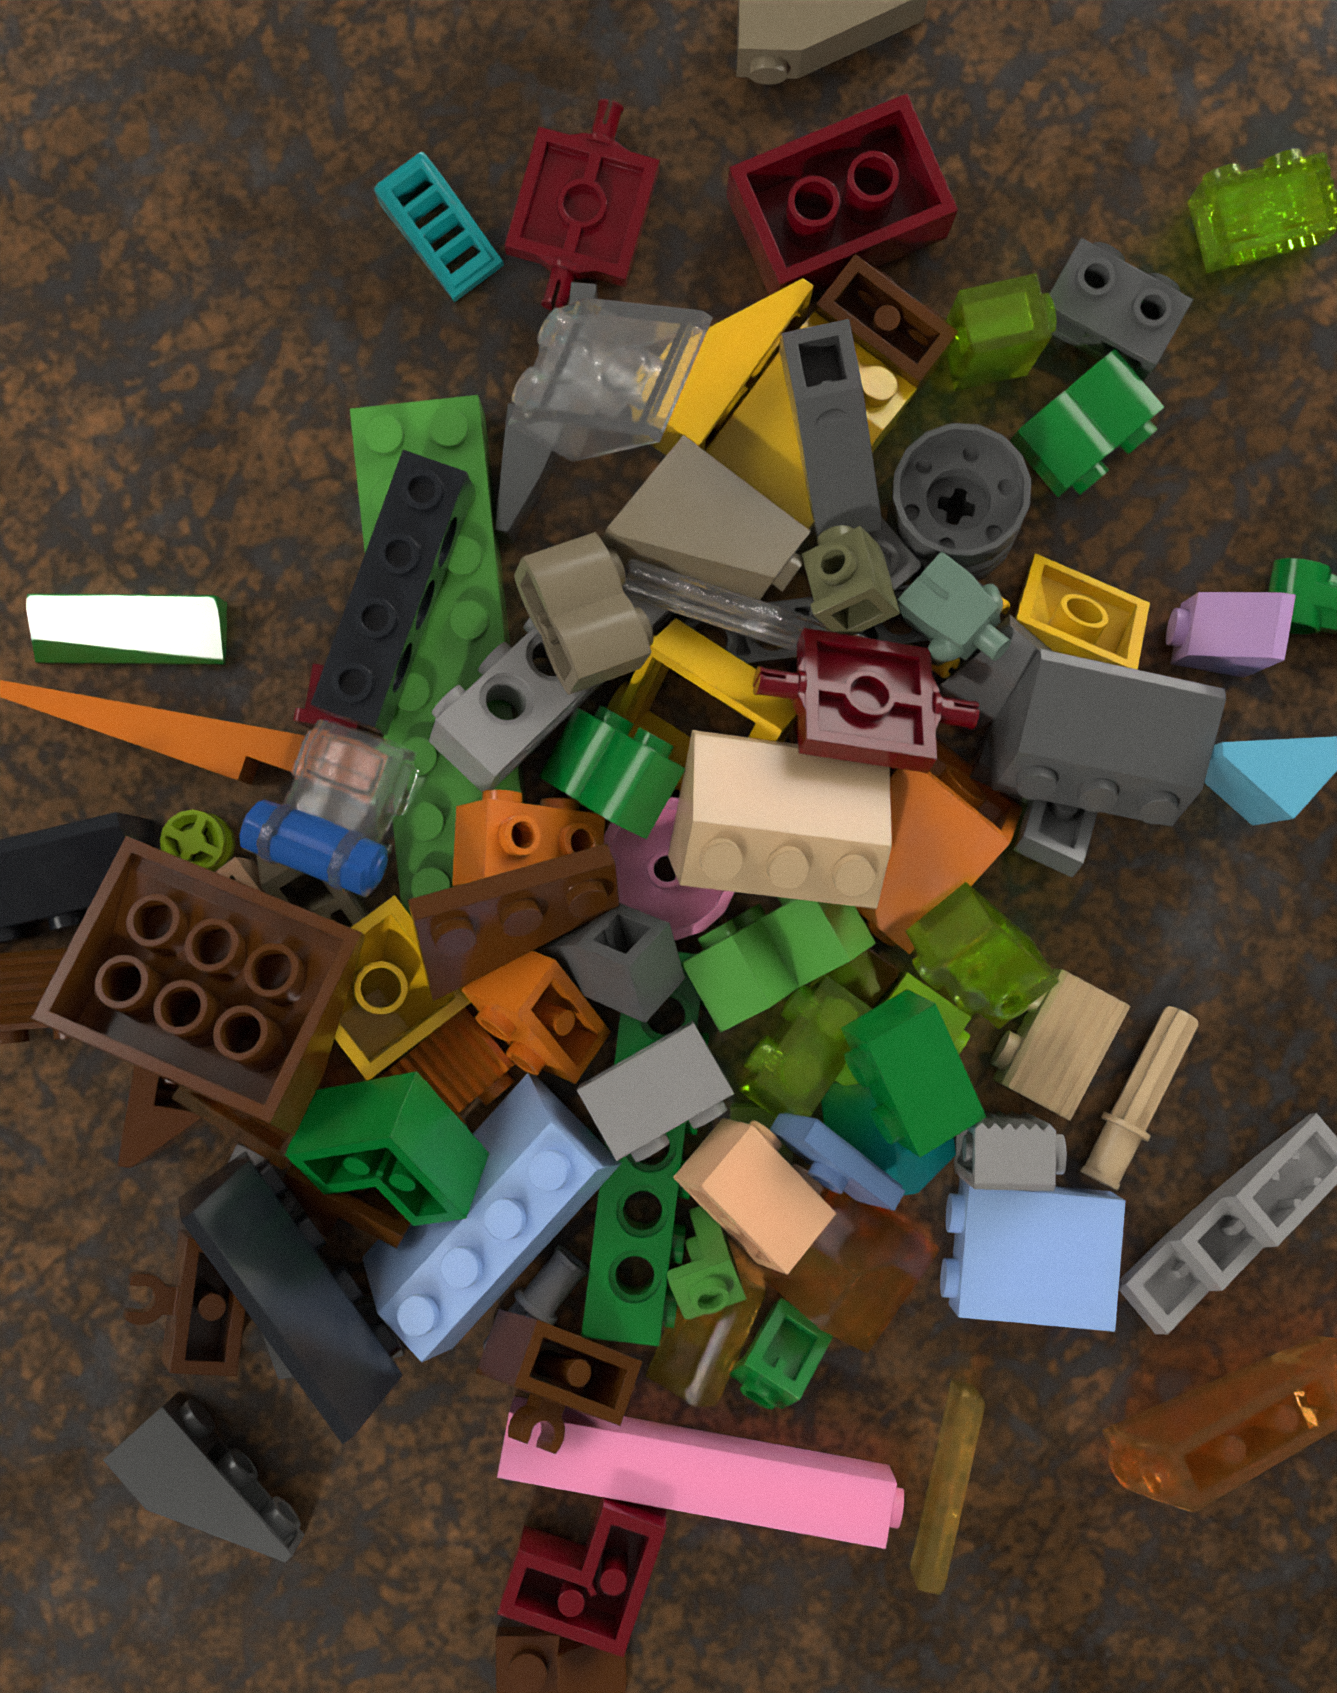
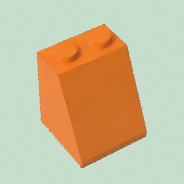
[855,737,1023,954]

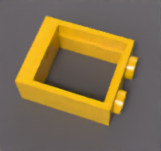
[607,618,798,791]

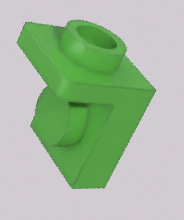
[667,1206,746,1319]

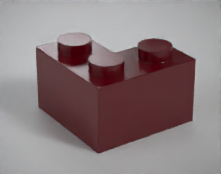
[497,1497,666,1657]

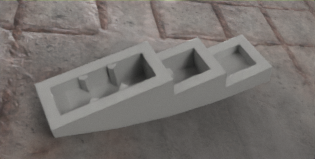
[1118,1113,1337,1335]

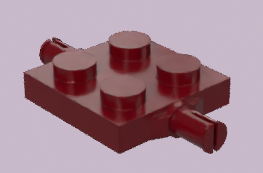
[504,99,660,313]
[753,628,980,773]

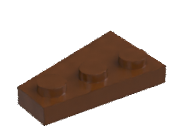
[408,844,620,1001]

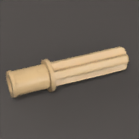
[1080,1006,1199,1191]

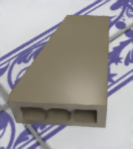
[602,435,811,604]

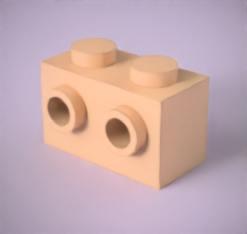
[673,1118,837,1275]

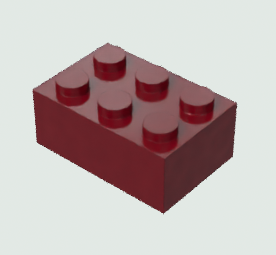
[727,93,958,296]

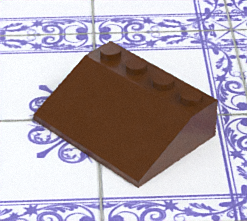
[31,836,365,1136]

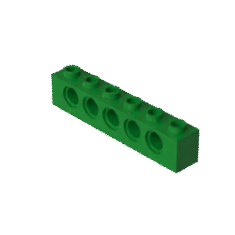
[581,951,709,1346]

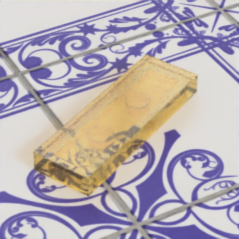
[910,1379,985,1595]

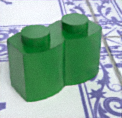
[1010,349,1164,497]
[539,705,686,839]

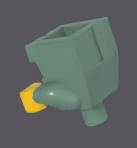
[897,551,1011,678]

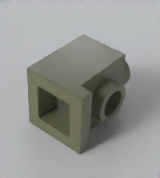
[802,525,901,636]

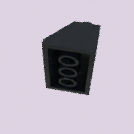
[0,812,159,944]
[178,1151,403,1445]

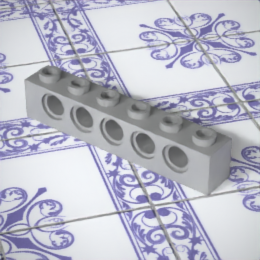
[429,568,700,792]

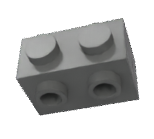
[1032,238,1193,381]

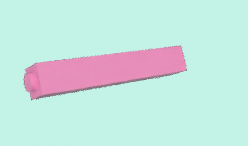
[497,1397,904,1549]

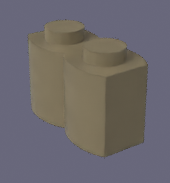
[514,532,654,695]

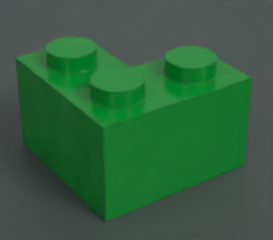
[285,1071,490,1226]

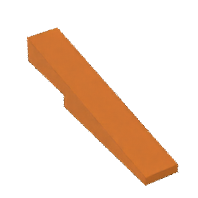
[0,680,388,803]

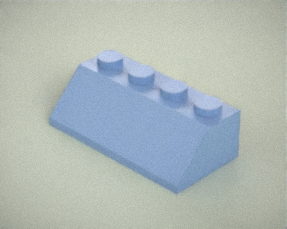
[362,1073,622,1362]

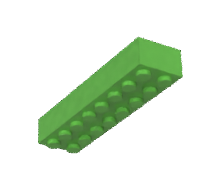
[350,395,527,917]

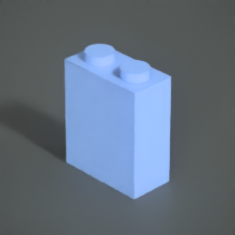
[940,1178,1126,1332]

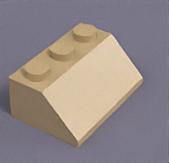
[668,730,892,909]

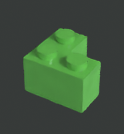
[681,897,876,1033]

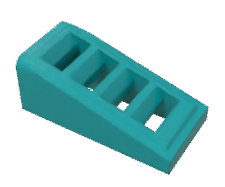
[374,152,504,302]

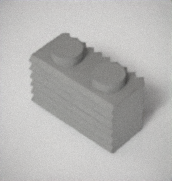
[954,1110,1067,1191]

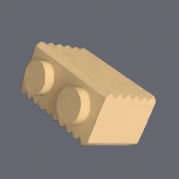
[991,968,1131,1121]

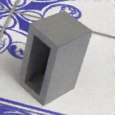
[577,1020,734,1162]

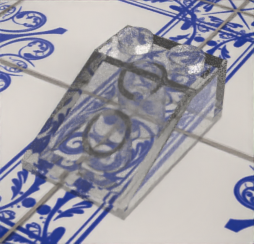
[508,298,713,462]

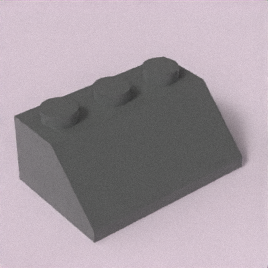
[988,649,1226,826]

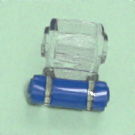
[239,719,419,898]

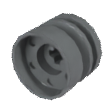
[887,423,1031,581]

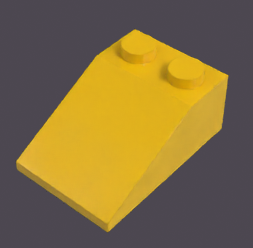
[631,278,814,455]
[705,311,917,530]

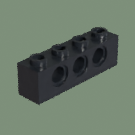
[310,450,475,736]

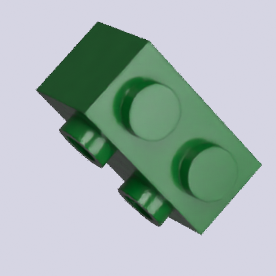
[841,989,986,1158]

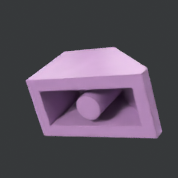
[1166,592,1296,678]

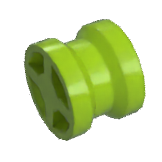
[160,809,236,872]

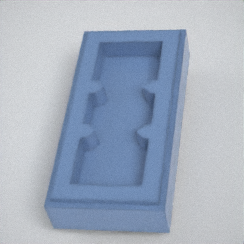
[770,1113,905,1211]

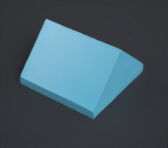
[1204,736,1337,826]

